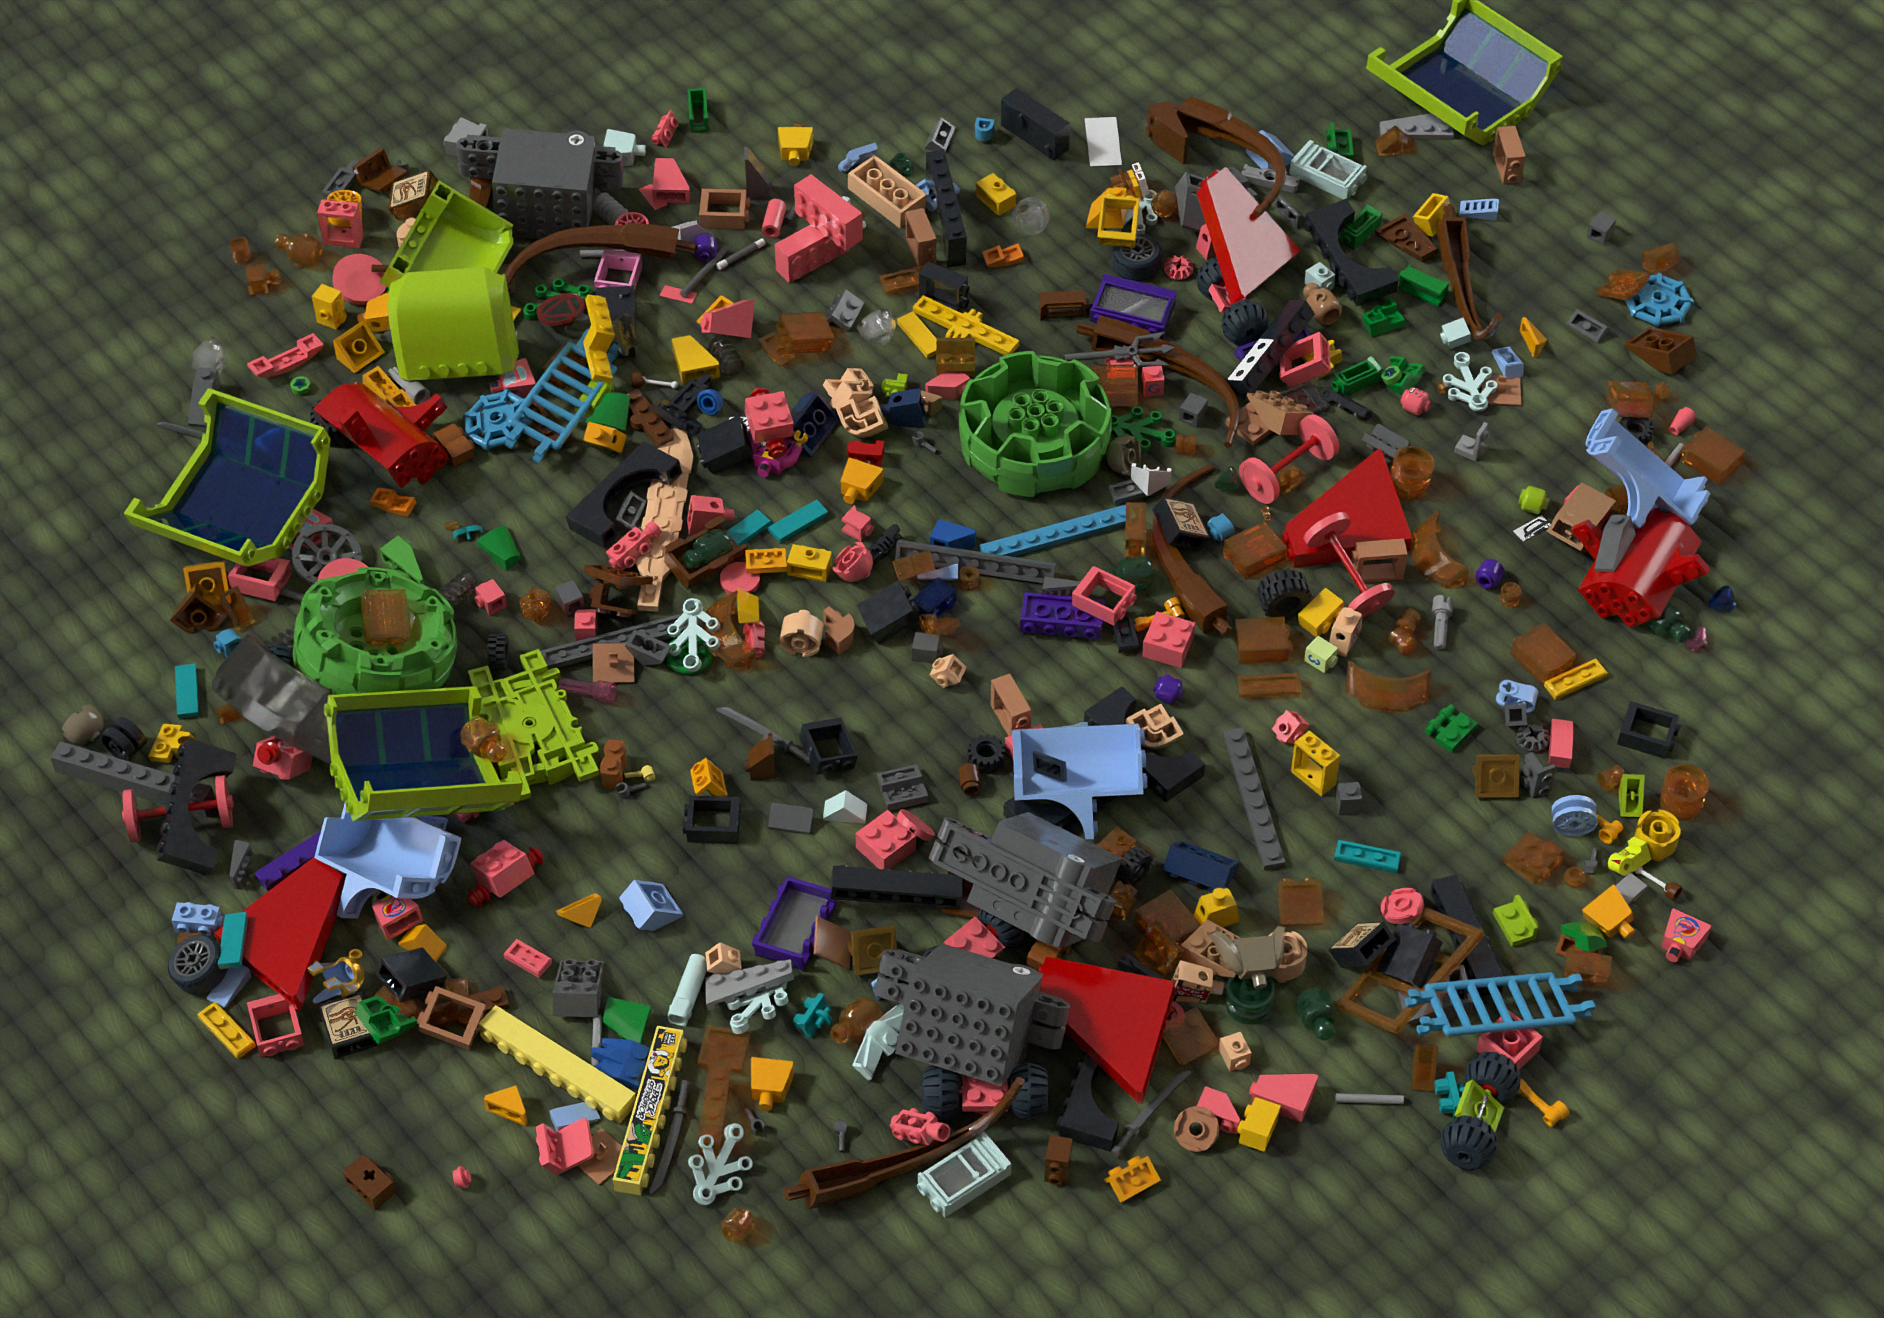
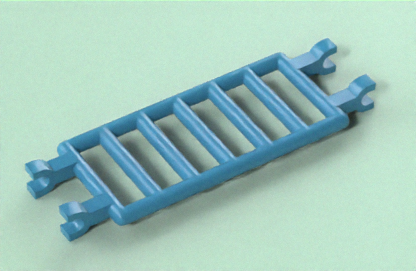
[505,329,620,464]
[1404,972,1596,1037]

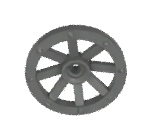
[292,524,362,585]

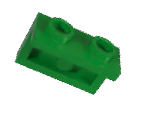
[1326,122,1354,160]

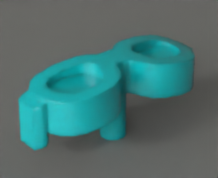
[452,525,483,540]

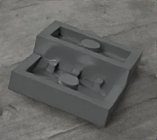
[876,764,929,811]

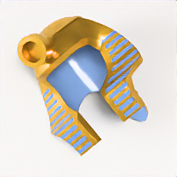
[308,949,365,1005]

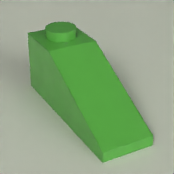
[380,536,424,584]

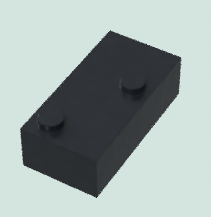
[1001,88,1070,161]
[596,286,636,358]

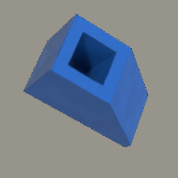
[930,519,976,549]

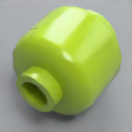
[1518,486,1549,514]

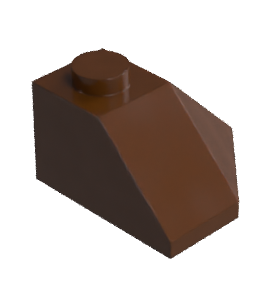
[170,583,228,633]
[745,732,776,780]

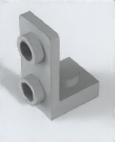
[1454,422,1489,461]

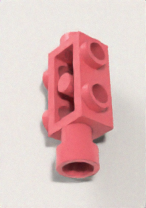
[606,521,662,571]
[890,1108,950,1146]

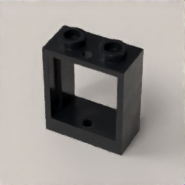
[919,262,970,313]
[1617,701,1681,759]
[799,717,858,775]
[682,796,741,844]

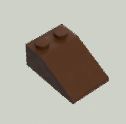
[1145,101,1188,164]
[1625,327,1697,374]

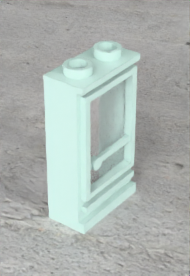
[1289,140,1367,199]
[917,1132,1011,1218]

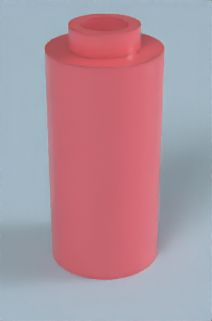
[761,199,786,238]

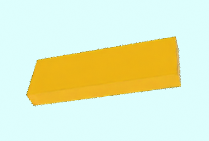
[897,311,937,359]
[1544,659,1608,700]
[197,1002,256,1059]

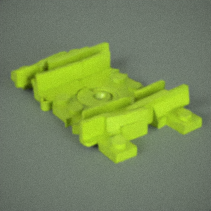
[468,649,599,801]

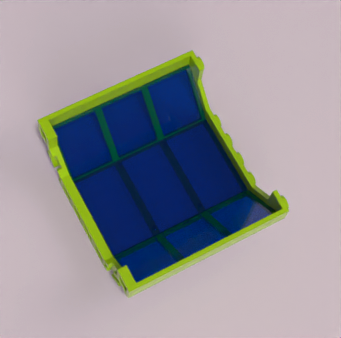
[1366,0,1563,146]
[124,388,331,567]
[324,686,523,822]

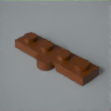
[626,389,674,447]
[418,986,510,1029]

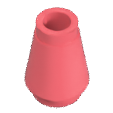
[1669,407,1696,435]

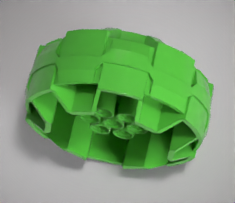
[959,351,1112,497]
[293,567,457,714]

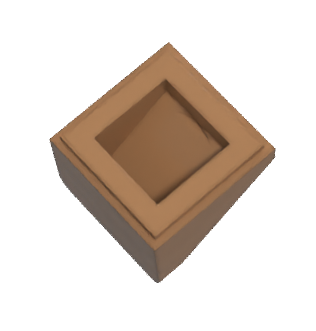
[921,390,942,416]

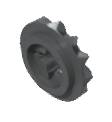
[1516,722,1550,752]

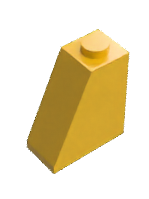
[672,335,720,385]

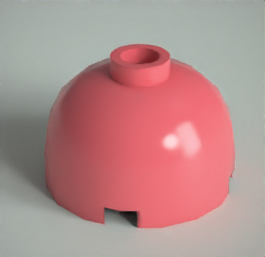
[833,542,873,582]

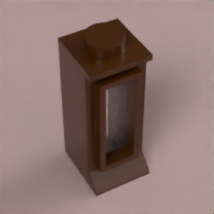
[1039,290,1089,321]

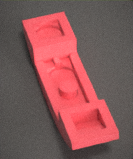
[247,333,324,378]

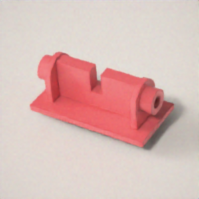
[651,110,679,148]
[743,621,765,659]

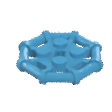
[1623,272,1694,327]
[463,389,531,450]

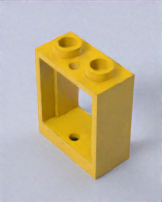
[1097,194,1140,248]
[1291,731,1340,797]

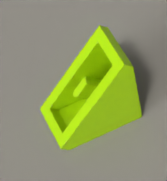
[1618,774,1645,817]

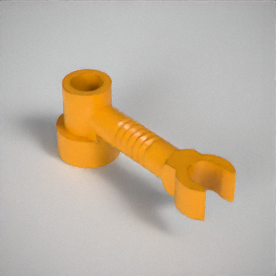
[1134,597,1185,631]
[1596,814,1623,844]
[1517,1079,1570,1127]

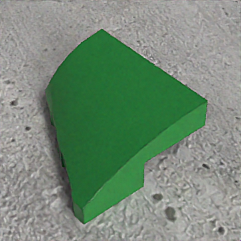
[1362,297,1406,337]
[1386,355,1426,396]
[586,393,630,432]
[477,525,521,571]
[1561,922,1607,953]
[355,995,417,1044]
[603,997,651,1044]

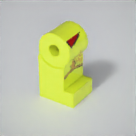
[1608,837,1651,876]

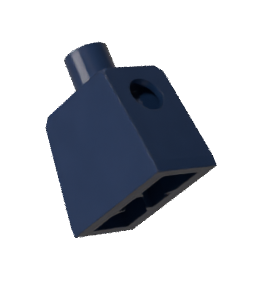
[880,389,926,428]

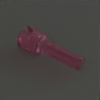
[558,678,617,703]

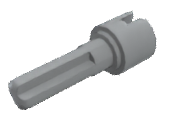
[388,367,430,405]
[1432,595,1453,650]

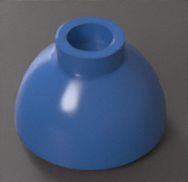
[697,389,723,416]

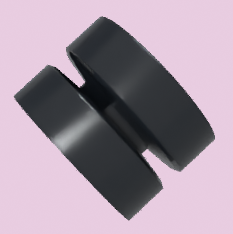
[100,717,147,761]

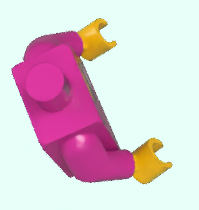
[750,430,808,477]

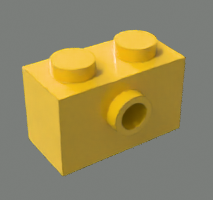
[976,173,1017,216]
[1413,193,1450,237]
[312,284,346,330]
[787,544,832,582]
[1298,588,1344,637]
[1237,1097,1281,1152]

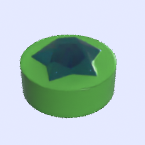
[1381,366,1402,384]
[290,376,311,395]

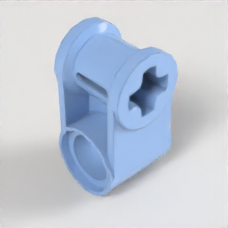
[1496,680,1538,713]

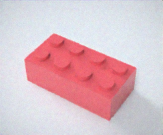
[794,174,863,251]
[775,225,850,283]

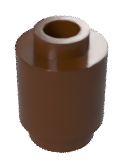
[958,763,982,796]

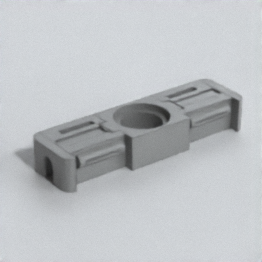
[1242,164,1300,193]

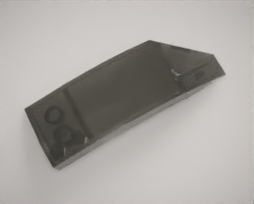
[212,634,340,764]

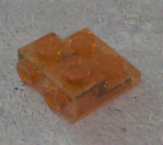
[1502,831,1564,885]
[1277,877,1324,926]

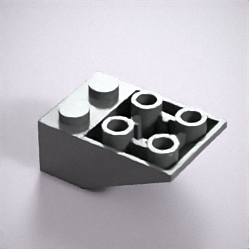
[1175,172,1206,232]
[552,959,604,1017]
[1396,965,1473,1024]

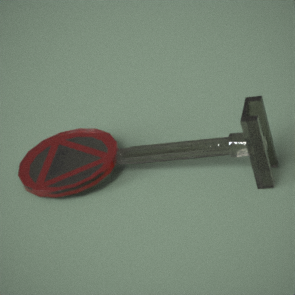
[536,293,639,356]

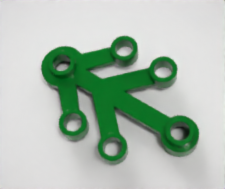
[523,279,593,322]
[1111,406,1177,452]

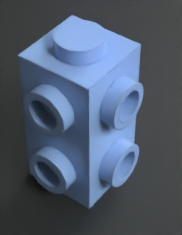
[172,902,225,937]

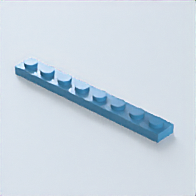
[980,504,1136,557]

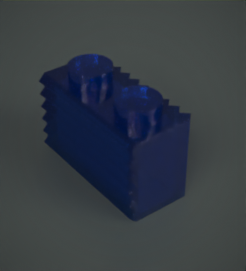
[911,577,956,624]

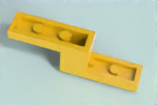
[583,294,615,384]

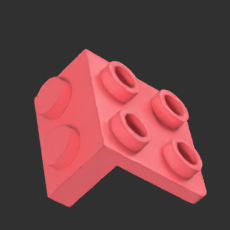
[536,1118,594,1175]

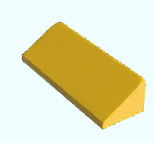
[737,588,759,624]

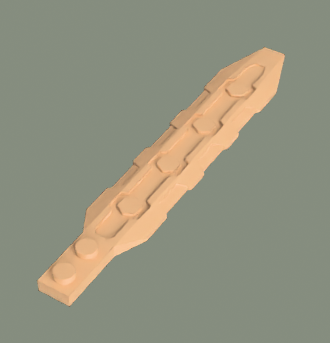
[635,428,694,612]

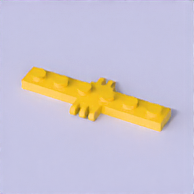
[913,295,1019,355]

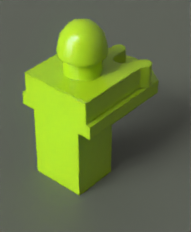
[881,373,908,398]

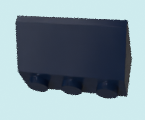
[786,390,840,458]
[1163,840,1240,892]

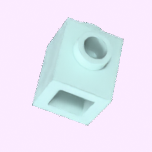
[1305,262,1335,291]
[1440,318,1471,349]

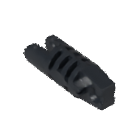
[868,524,902,566]

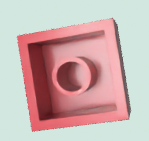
[1142,611,1195,668]
[856,810,916,869]
[1476,1010,1543,1069]

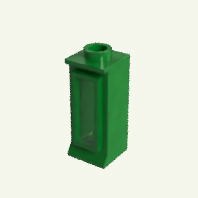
[687,88,709,133]
[1339,204,1383,250]
[1398,264,1449,307]
[1332,356,1383,396]

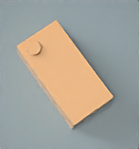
[848,155,927,228]

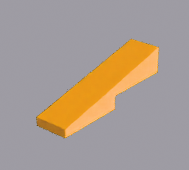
[363,366,416,407]

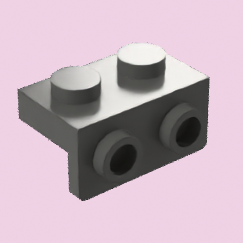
[824,290,864,332]
[1362,424,1410,460]
[1520,752,1556,798]

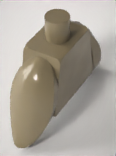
[1209,926,1286,989]

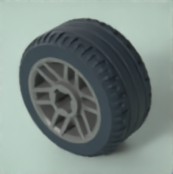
[1112,233,1162,281]
[168,935,228,995]

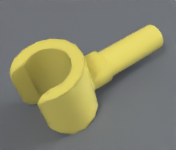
[625,765,655,782]

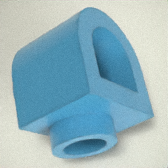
[975,117,995,142]
[1207,513,1235,542]
[213,629,243,658]

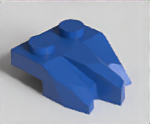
[591,1038,651,1090]

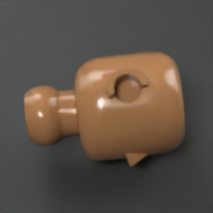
[1303,283,1342,325]

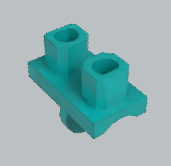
[793,993,832,1038]
[1434,1072,1465,1119]

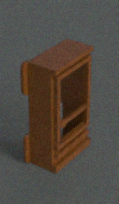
[664,515,748,590]

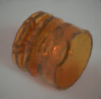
[1390,446,1435,499]
[1659,763,1709,820]

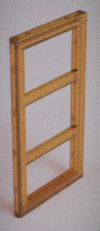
[1335,907,1485,1034]

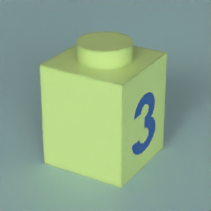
[1304,636,1338,673]

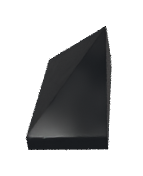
[1033,751,1067,782]

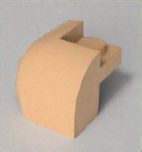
[823,368,874,408]
[835,396,888,438]
[1126,704,1184,750]

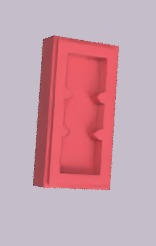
[504,939,552,978]

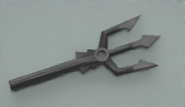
[1065,332,1176,367]

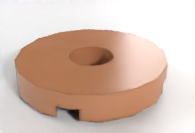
[1174,1106,1220,1152]

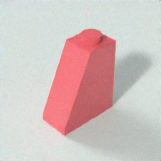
[652,158,690,203]
[701,300,755,339]
[1249,1074,1319,1123]

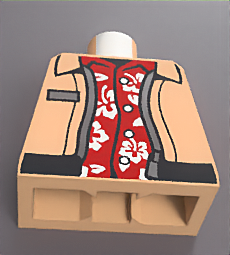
[1329,607,1362,658]
[1171,961,1224,1004]

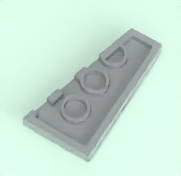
[1379,113,1454,140]
[705,959,794,1011]

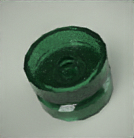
[1225,974,1275,1025]

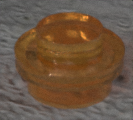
[1655,381,1669,401]
[1564,867,1586,888]

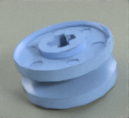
[1552,795,1598,836]

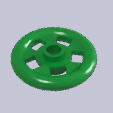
[665,636,714,675]

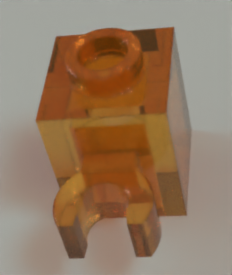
[246,263,281,295]
[1110,881,1138,920]

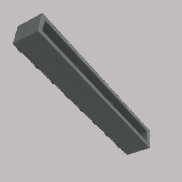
[50,741,215,817]

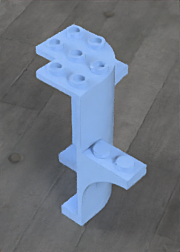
[1585,409,1710,529]
[1012,722,1147,840]
[314,798,462,918]

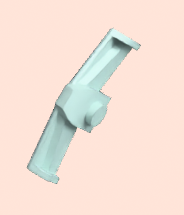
[852,1003,905,1081]

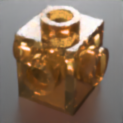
[519,586,552,623]

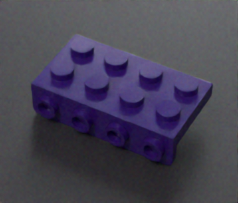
[1020,592,1105,639]

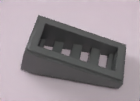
[1042,577,1080,596]
[229,840,254,889]

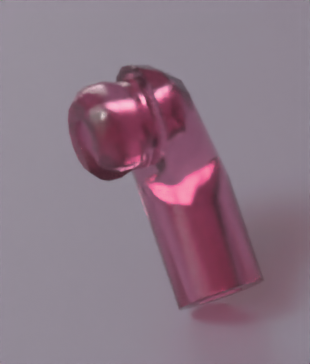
[1687,627,1707,651]

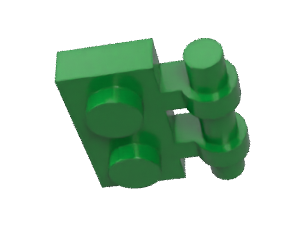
[1424,704,1478,753]

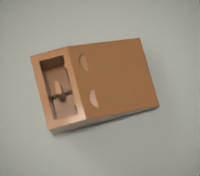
[1247,391,1314,435]
[1547,482,1616,554]
[1181,919,1240,978]

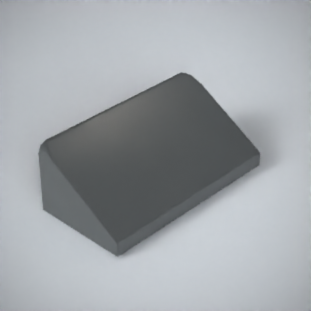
[924,117,955,151]
[1275,194,1305,229]
[1566,309,1610,343]
[612,491,647,531]
[768,803,814,834]

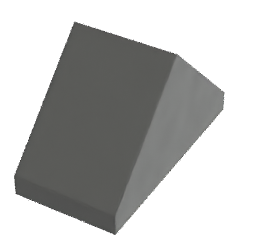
[625,629,671,666]

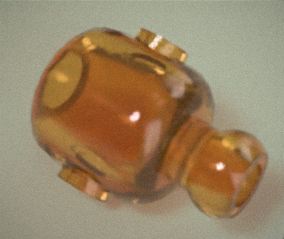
[274,233,323,268]
[461,717,506,762]
[831,997,883,1044]

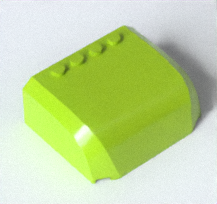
[379,181,513,288]
[388,267,519,381]

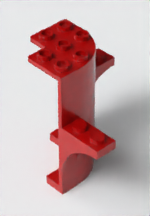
[313,382,450,489]
[1571,507,1710,628]

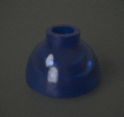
[1709,585,1736,613]

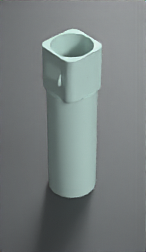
[668,954,707,1026]

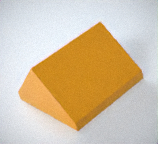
[333,320,385,373]

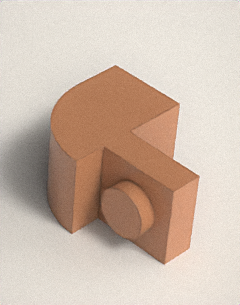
[823,606,855,655]

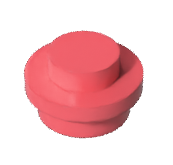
[453,1166,471,1189]

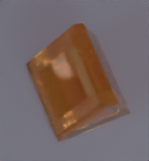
[214,702,240,724]

